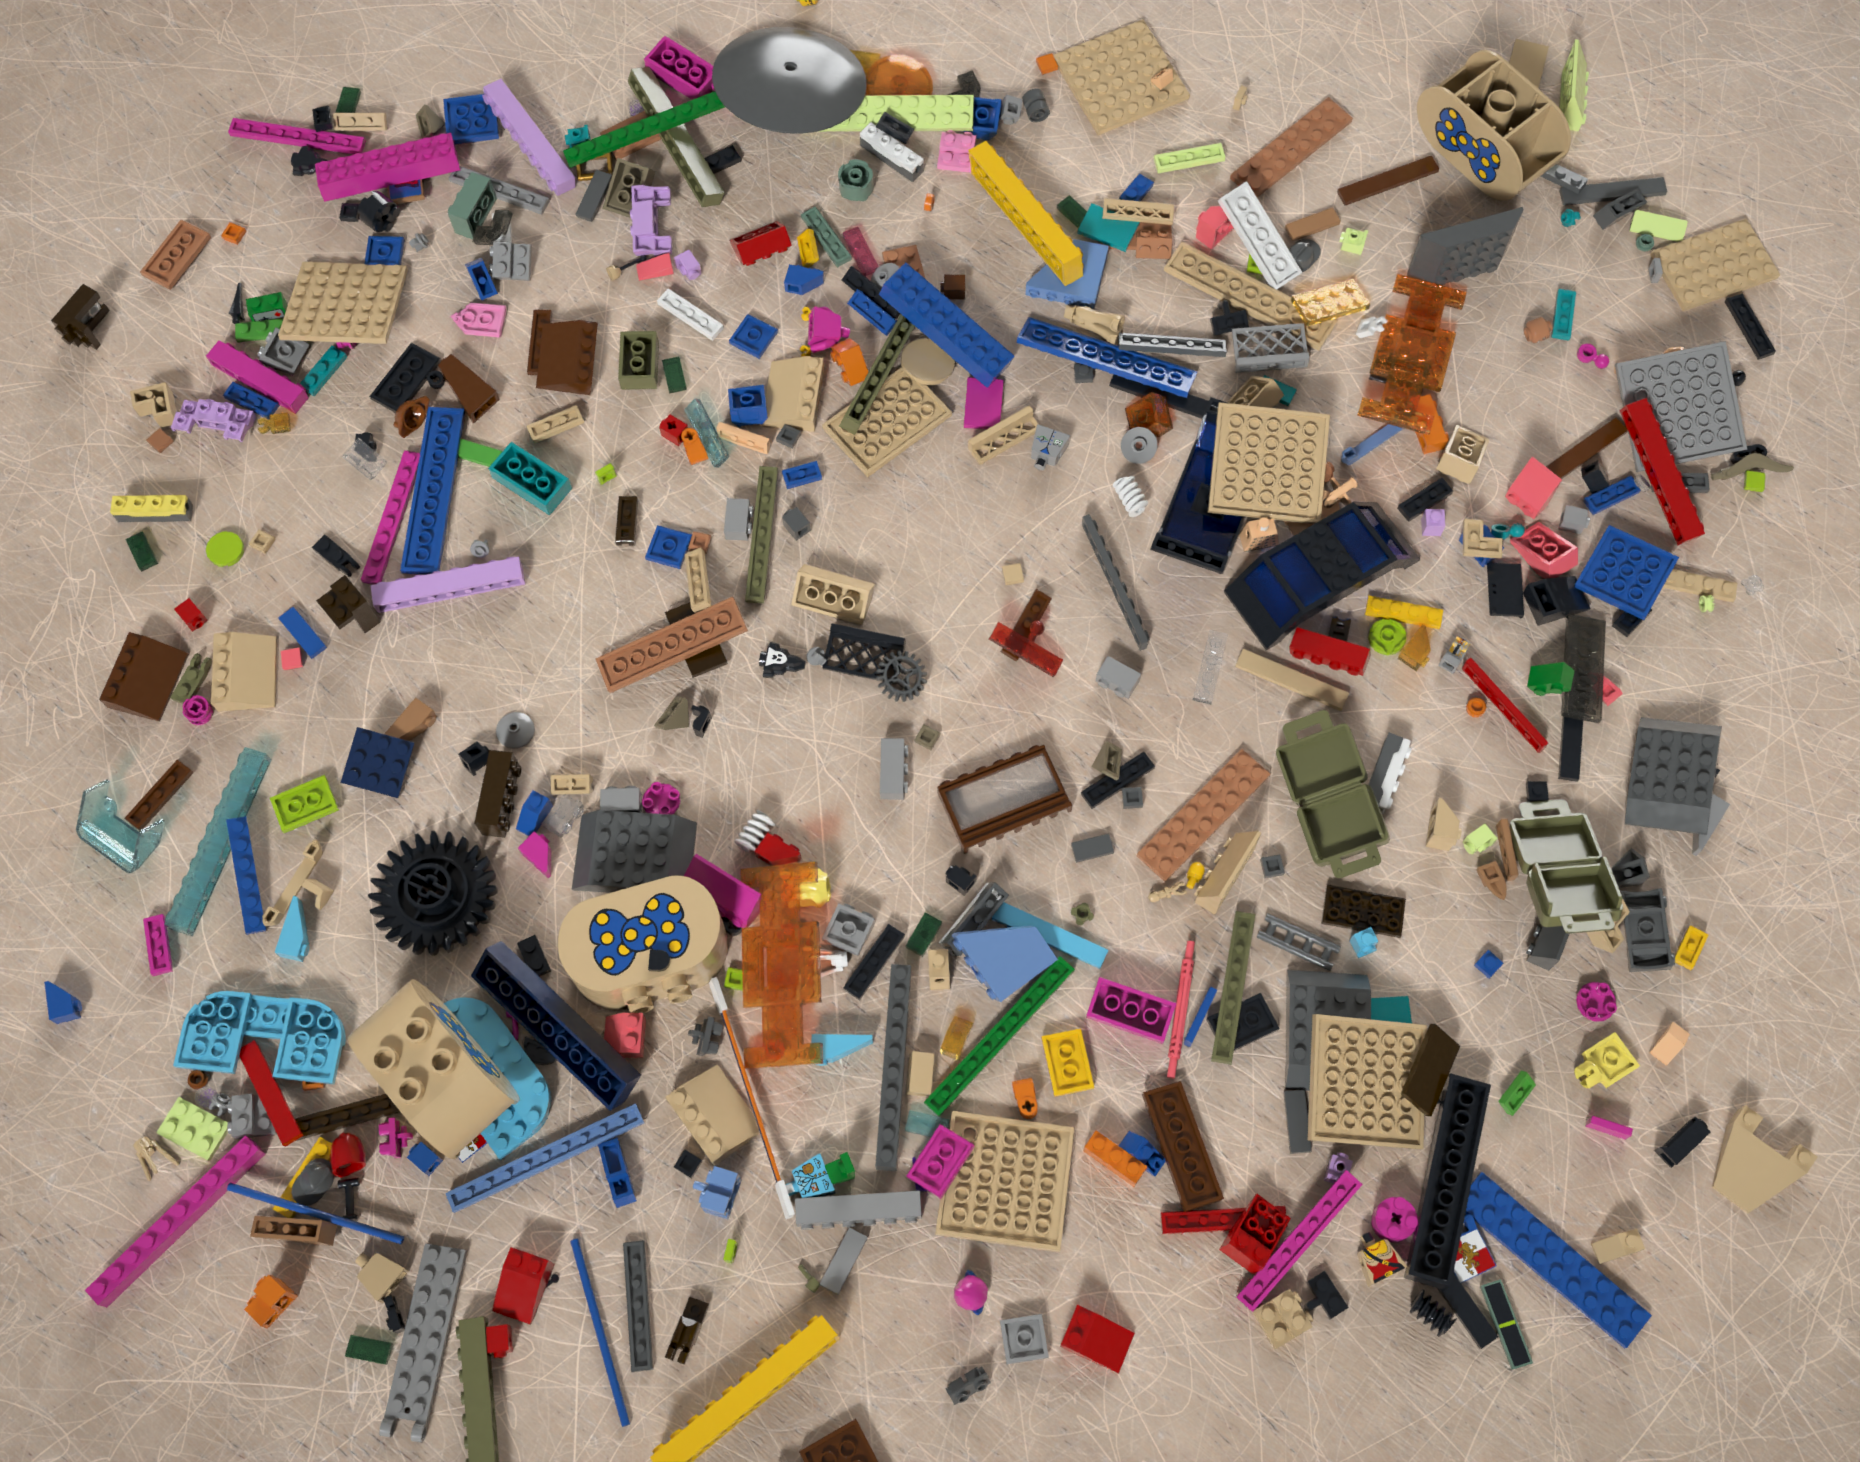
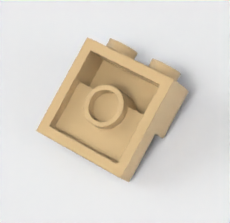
[1252,1289,1313,1350]

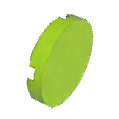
[206,531,244,567]
[1368,619,1407,655]

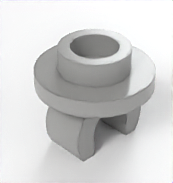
[409,233,429,252]
[470,540,489,558]
[807,647,827,666]
[209,1093,231,1116]

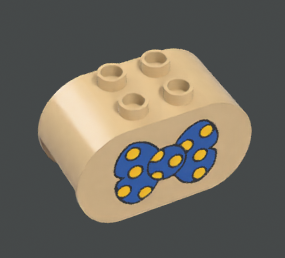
[1417,50,1571,200]
[558,876,728,1013]
[347,979,520,1159]

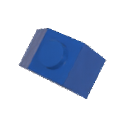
[465,258,498,300]
[516,790,553,836]
[44,981,82,1024]

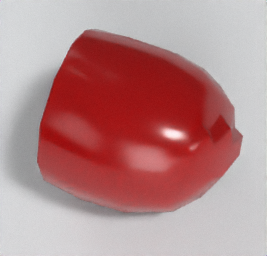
[330,1133,366,1178]

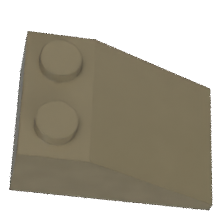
[602,158,656,218]

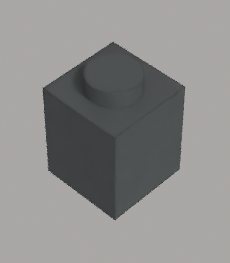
[782,507,811,541]

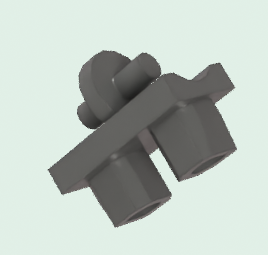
[688,1017,723,1056]

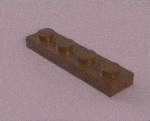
[527,310,552,375]
[1000,589,1052,661]
[124,760,194,831]

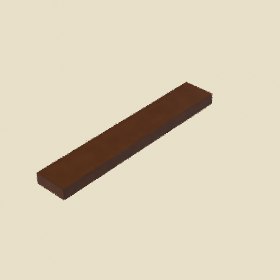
[1337,155,1439,206]
[1546,417,1628,479]

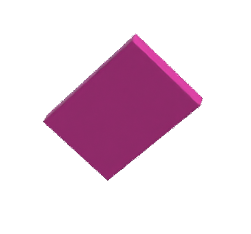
[964,377,1003,429]
[906,1124,975,1199]

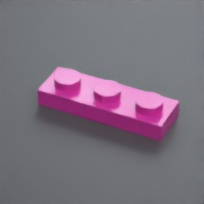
[143,914,173,976]

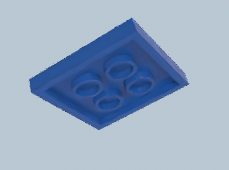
[443,94,499,145]

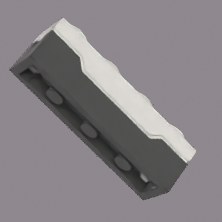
[860,122,924,182]
[1368,732,1412,815]
[939,882,1009,956]

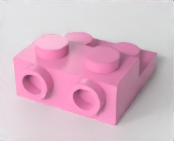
[937,130,976,173]

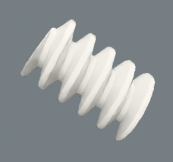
[1113,476,1148,517]
[734,810,775,853]

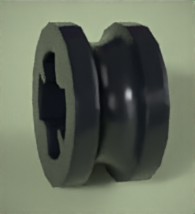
[427,371,445,389]

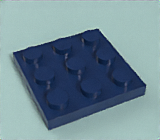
[340,727,414,798]

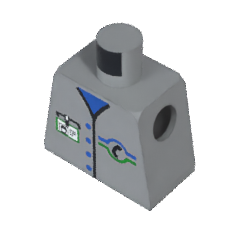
[1031,424,1070,470]

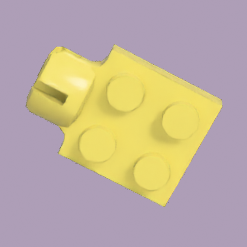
[1574,1032,1640,1088]

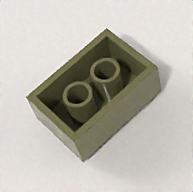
[618,331,659,390]

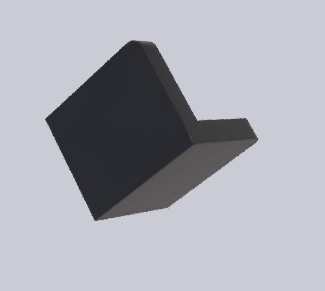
[1581,460,1610,493]

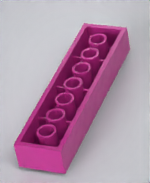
[315,133,460,202]

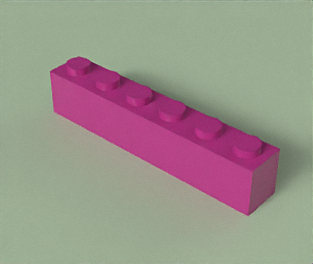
[206,340,309,414]

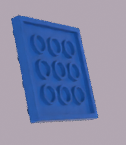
[1574,525,1679,620]

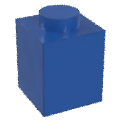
[407,1142,443,1176]

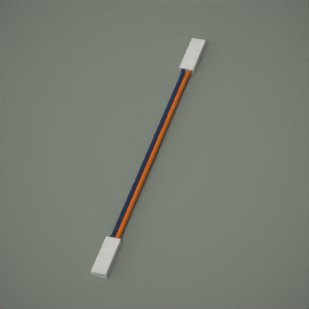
[709,977,795,1220]

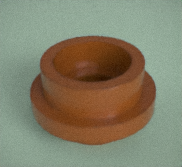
[187,1070,209,1090]

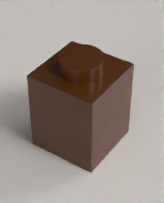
[940,274,965,300]

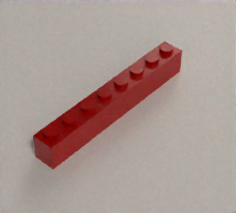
[1619,398,1705,545]

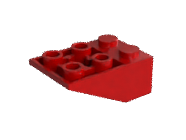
[1219,1194,1291,1275]

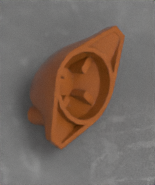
[393,396,430,438]

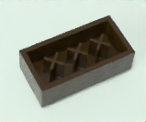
[474,750,522,838]

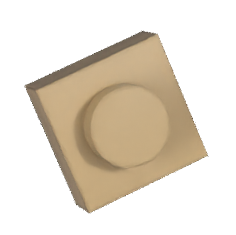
[1233,85,1248,111]

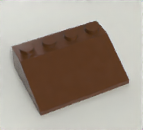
[536,320,598,395]
[99,632,189,722]

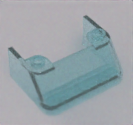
[76,779,165,873]

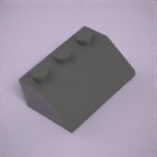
[1526,924,1569,971]

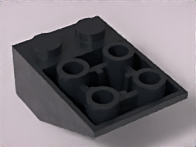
[1523,576,1591,626]

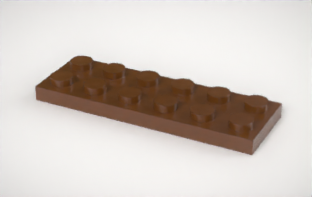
[1142,1081,1224,1212]

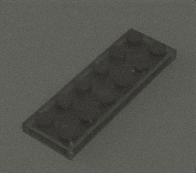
[1561,614,1606,723]

